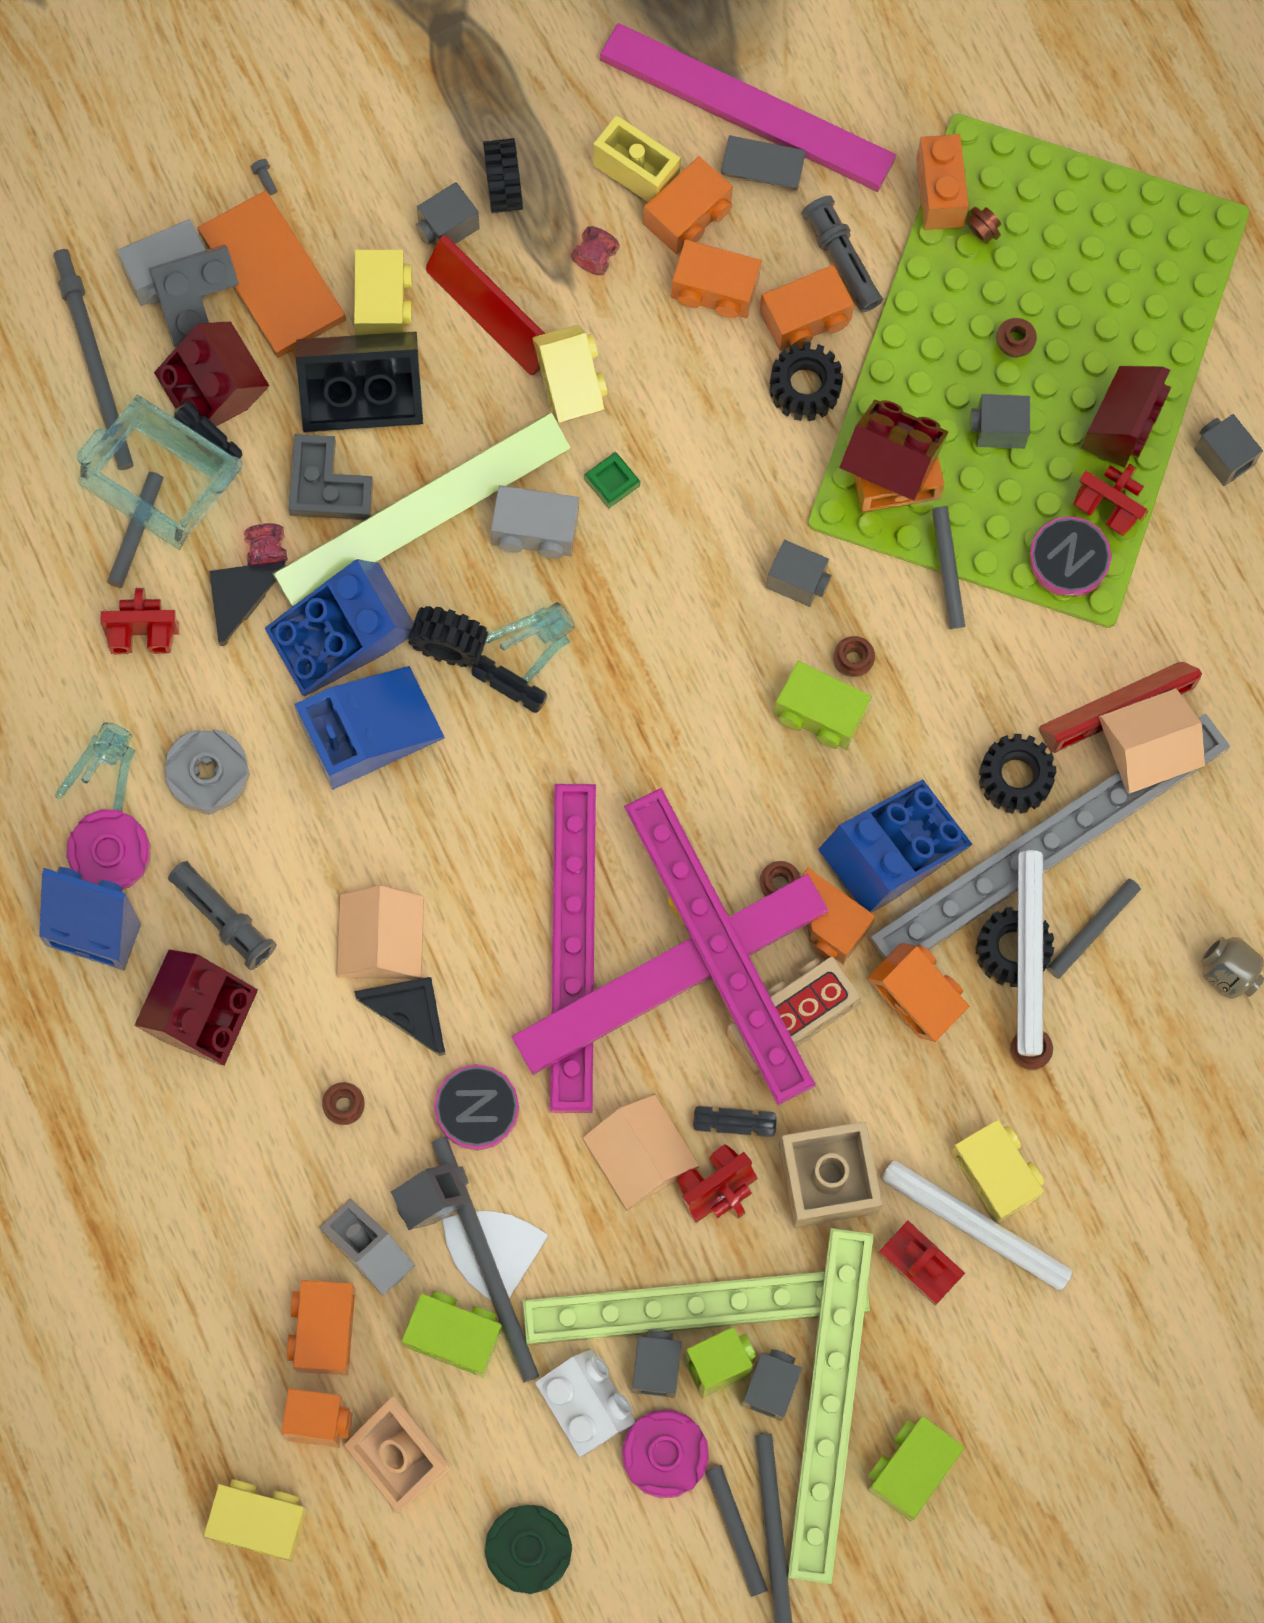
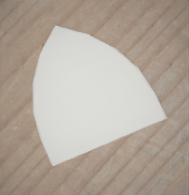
[442,1211,549,1301]

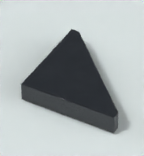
[209,561,285,646]
[354,977,446,1056]

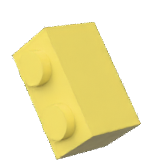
[593,115,681,202]
[354,250,412,335]
[532,325,608,423]
[951,1119,1044,1223]
[204,1479,307,1562]

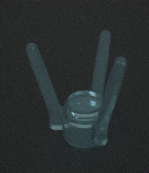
[485,602,575,682]
[55,722,135,811]

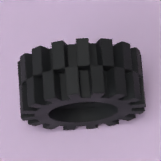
[483,138,523,213]
[769,342,843,421]
[408,606,488,667]
[979,734,1057,814]
[975,907,1055,987]

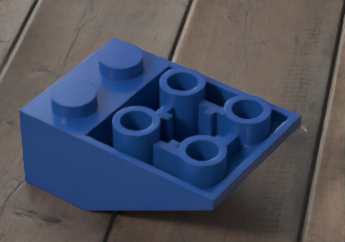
[265,559,414,696]
[294,666,445,790]
[818,780,972,913]
[39,867,141,970]

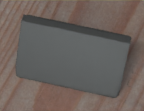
[721,135,806,190]

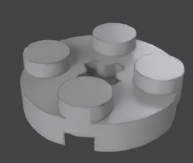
[165,730,250,815]

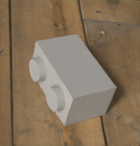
[117,219,205,306]
[491,485,579,559]

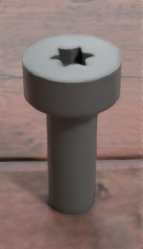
[251,159,277,195]

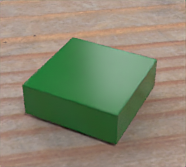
[584,451,641,509]

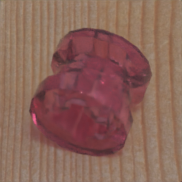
[571,226,620,275]
[244,523,288,565]

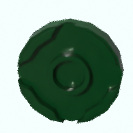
[485,1505,572,1594]

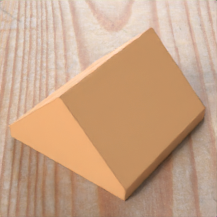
[1099,689,1205,794]
[337,885,424,979]
[583,1094,699,1211]
[344,1396,451,1513]

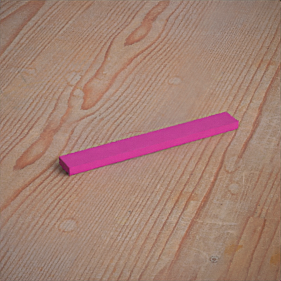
[600,23,896,192]
[550,784,596,1113]
[624,787,816,1106]
[511,874,829,1075]

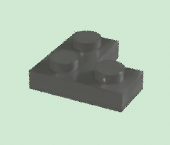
[149,244,239,347]
[288,434,373,520]

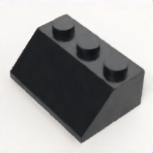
[296,331,423,432]

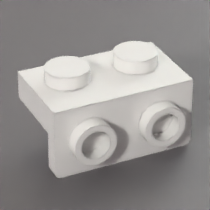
[535,1350,636,1458]

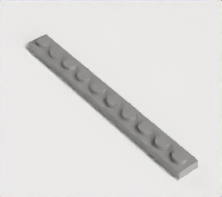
[869,714,1230,960]

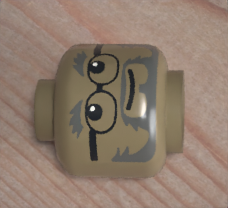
[1201,937,1264,999]

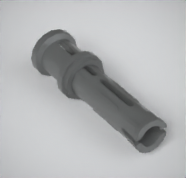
[801,195,884,312]
[168,861,277,970]

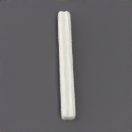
[1017,850,1043,1056]
[882,1160,1072,1290]

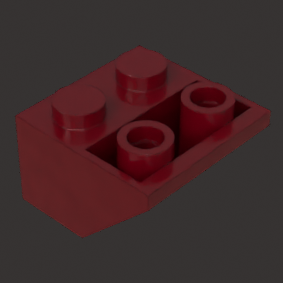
[154,321,270,437]
[1081,366,1172,468]
[839,399,949,501]
[134,949,258,1066]

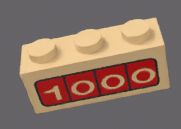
[726,956,861,1075]

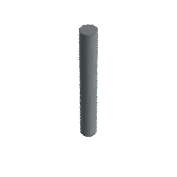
[107,472,164,588]
[932,506,966,629]
[1047,879,1141,979]
[706,1465,768,1597]

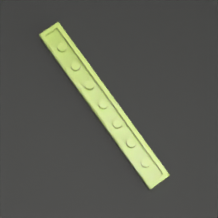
[272,413,571,608]
[787,1228,874,1584]
[523,1272,870,1345]

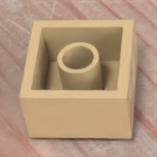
[779,1121,883,1228]

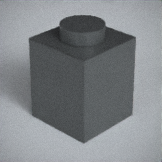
[416,182,480,247]
[970,394,1030,449]
[1195,414,1263,486]
[766,540,832,607]
[391,1163,470,1230]
[632,1330,682,1398]
[741,1349,802,1421]

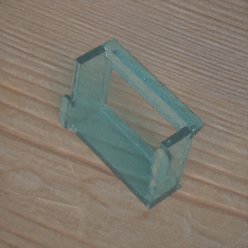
[77,394,242,550]

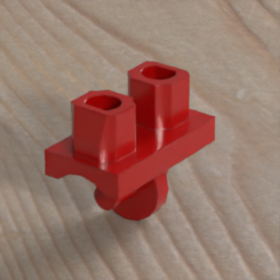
[1073,464,1149,536]
[100,588,179,655]
[677,1144,758,1223]
[878,1220,965,1306]

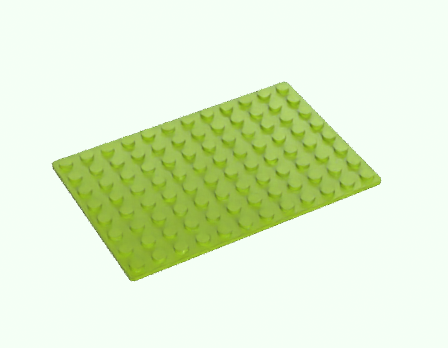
[808,114,1249,628]

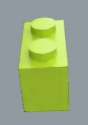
[774,660,872,750]
[402,1290,503,1378]
[683,1327,756,1398]
[868,1416,965,1522]

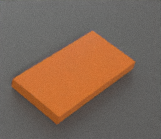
[197,190,346,358]

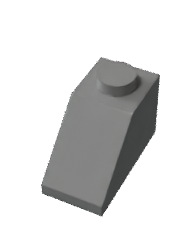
[319,1199,415,1295]

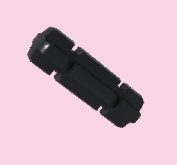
[174,401,243,468]
[471,655,547,713]
[693,1106,777,1137]

